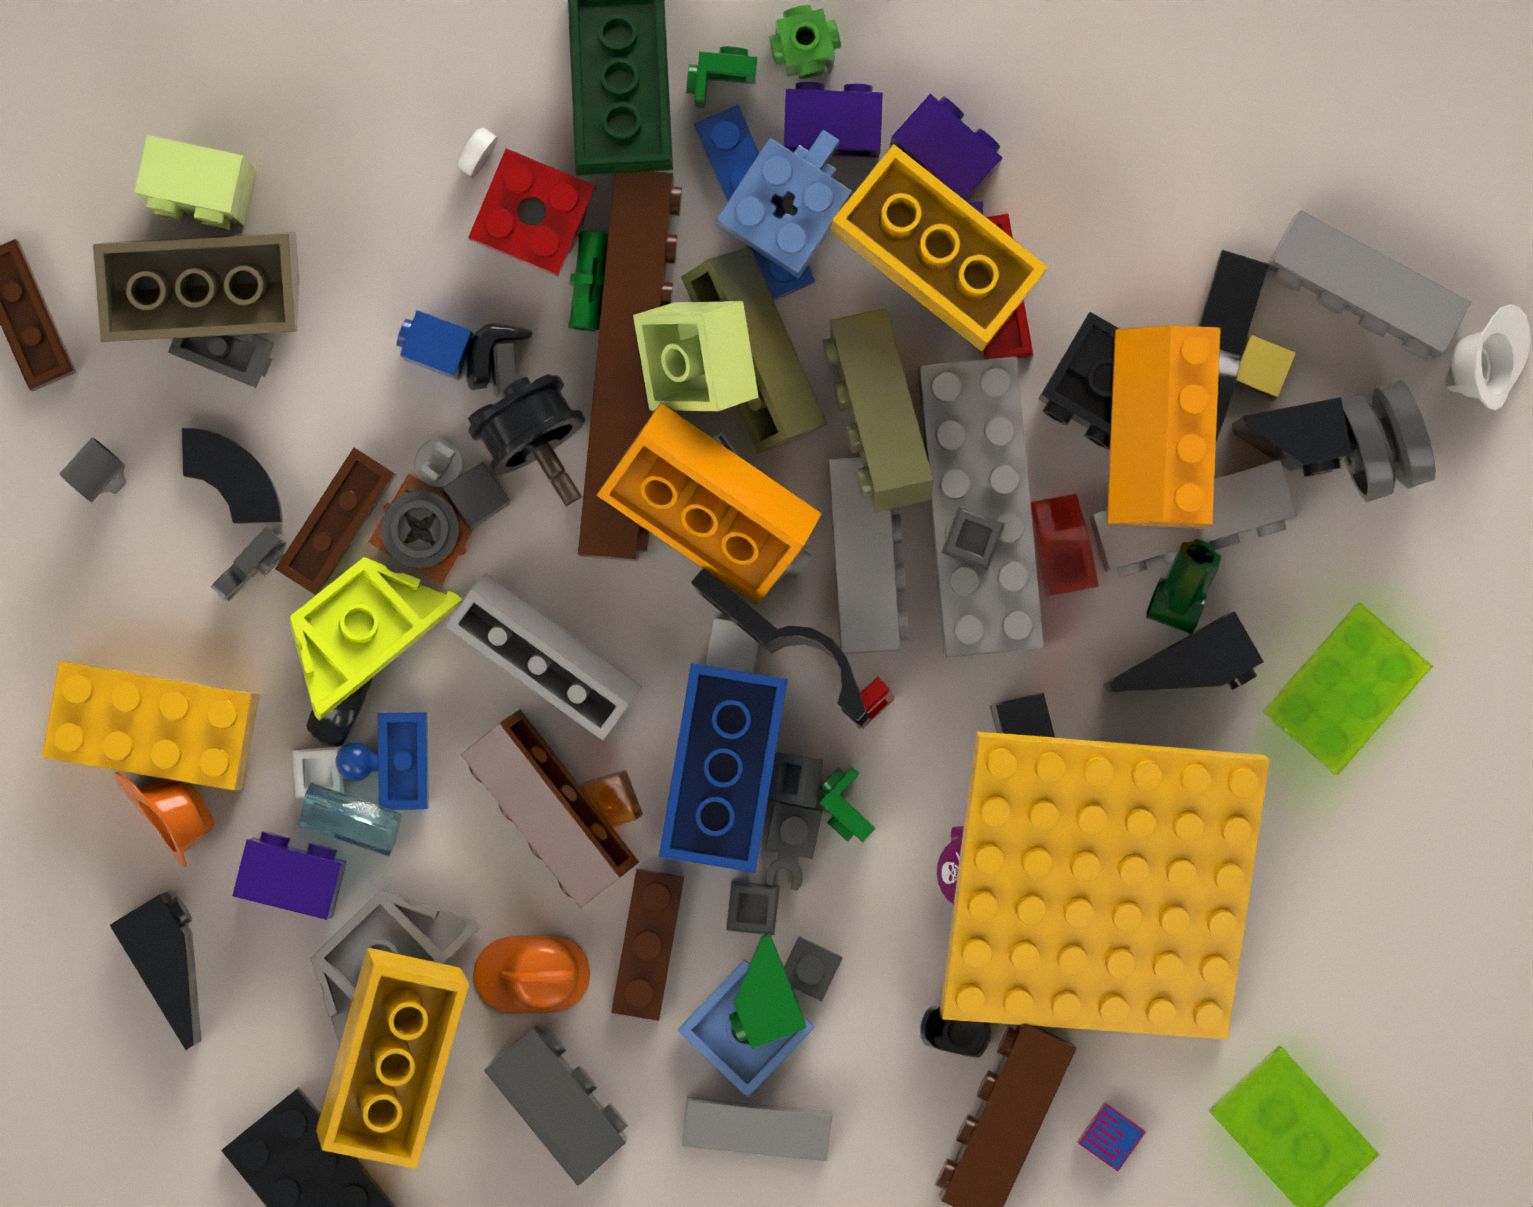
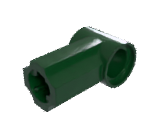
[1146,539,1221,635]

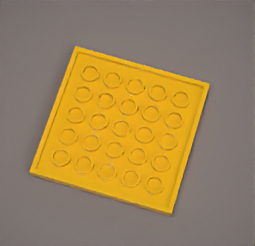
[940,731,1270,1040]

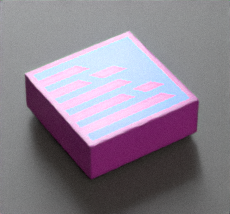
[1077,1102,1146,1171]

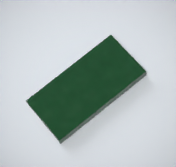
[568,0,673,175]

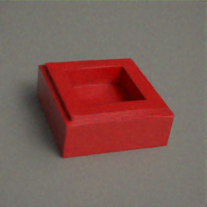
[849,677,895,729]

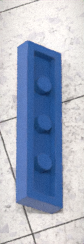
[694,105,815,301]

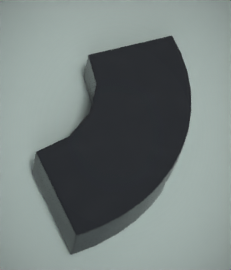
[182,428,283,524]

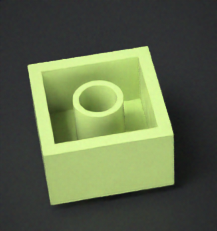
[134,135,256,231]
[633,301,759,411]

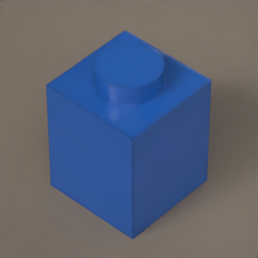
[396,310,475,380]

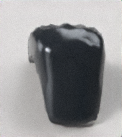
[466,323,533,390]
[306,677,373,746]
[920,1006,991,1058]

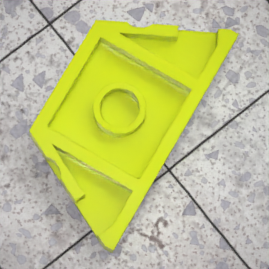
[290,557,462,721]

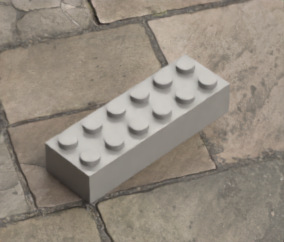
[917,357,1044,658]

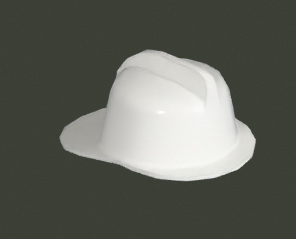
[1445,304,1531,411]

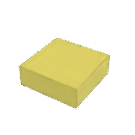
[1236,335,1296,399]

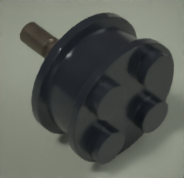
[468,374,585,506]

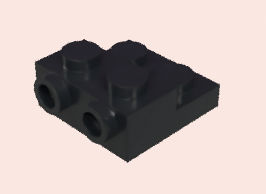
[1038,312,1119,450]

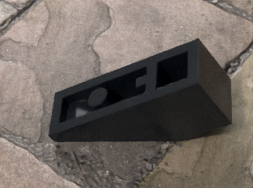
[1104,611,1264,692]
[110,892,201,1050]

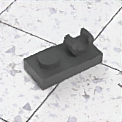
[168,334,275,388]

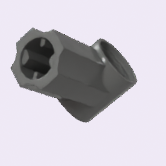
[59,437,126,502]

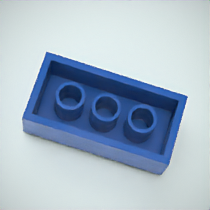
[659,663,788,873]

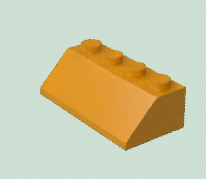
[1107,325,1220,529]
[597,403,822,605]

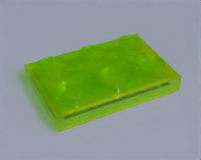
[1262,602,1433,776]
[1208,1045,1380,1207]

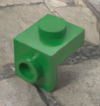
[686,46,757,108]
[819,766,875,843]

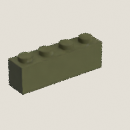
[681,247,827,454]
[823,308,933,513]

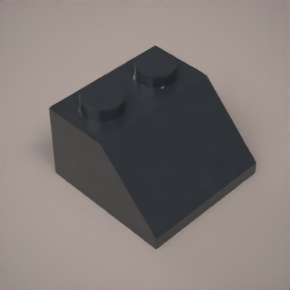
[1232,397,1352,477]

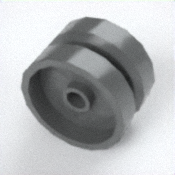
[1342,380,1436,503]

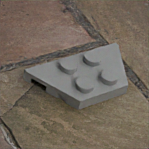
[310,889,481,1048]

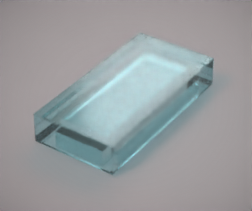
[298,782,402,857]

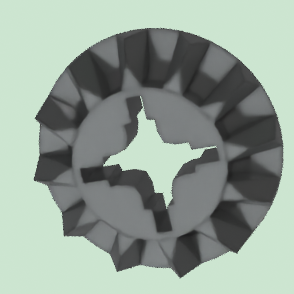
[381,491,459,568]

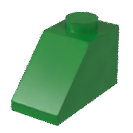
[728,933,807,1049]

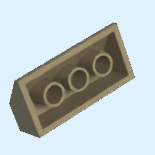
[93,232,299,342]

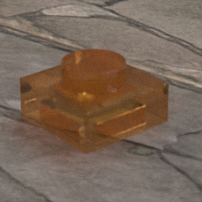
[580,770,643,827]

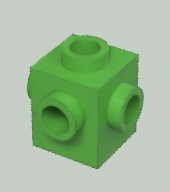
[769,5,841,79]

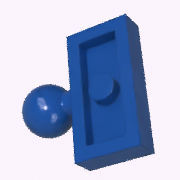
[335,712,429,810]

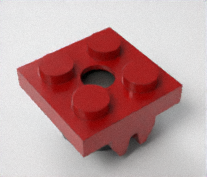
[468,148,596,277]

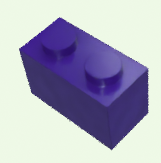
[784,82,883,158]
[890,93,1003,201]
[232,831,347,920]

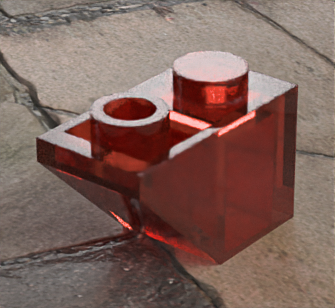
[1030,494,1099,597]

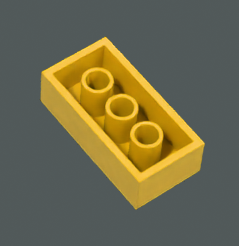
[829,144,1048,352]
[42,661,260,791]
[316,947,469,1169]

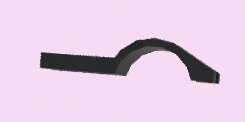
[1198,250,1269,441]
[691,568,870,728]

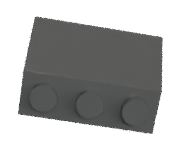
[484,1025,628,1186]

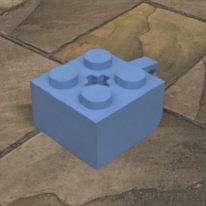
[716,130,852,279]

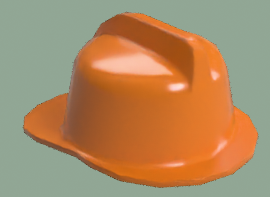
[113,772,214,867]
[473,935,591,1014]

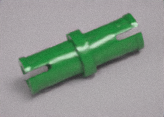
[568,231,608,332]

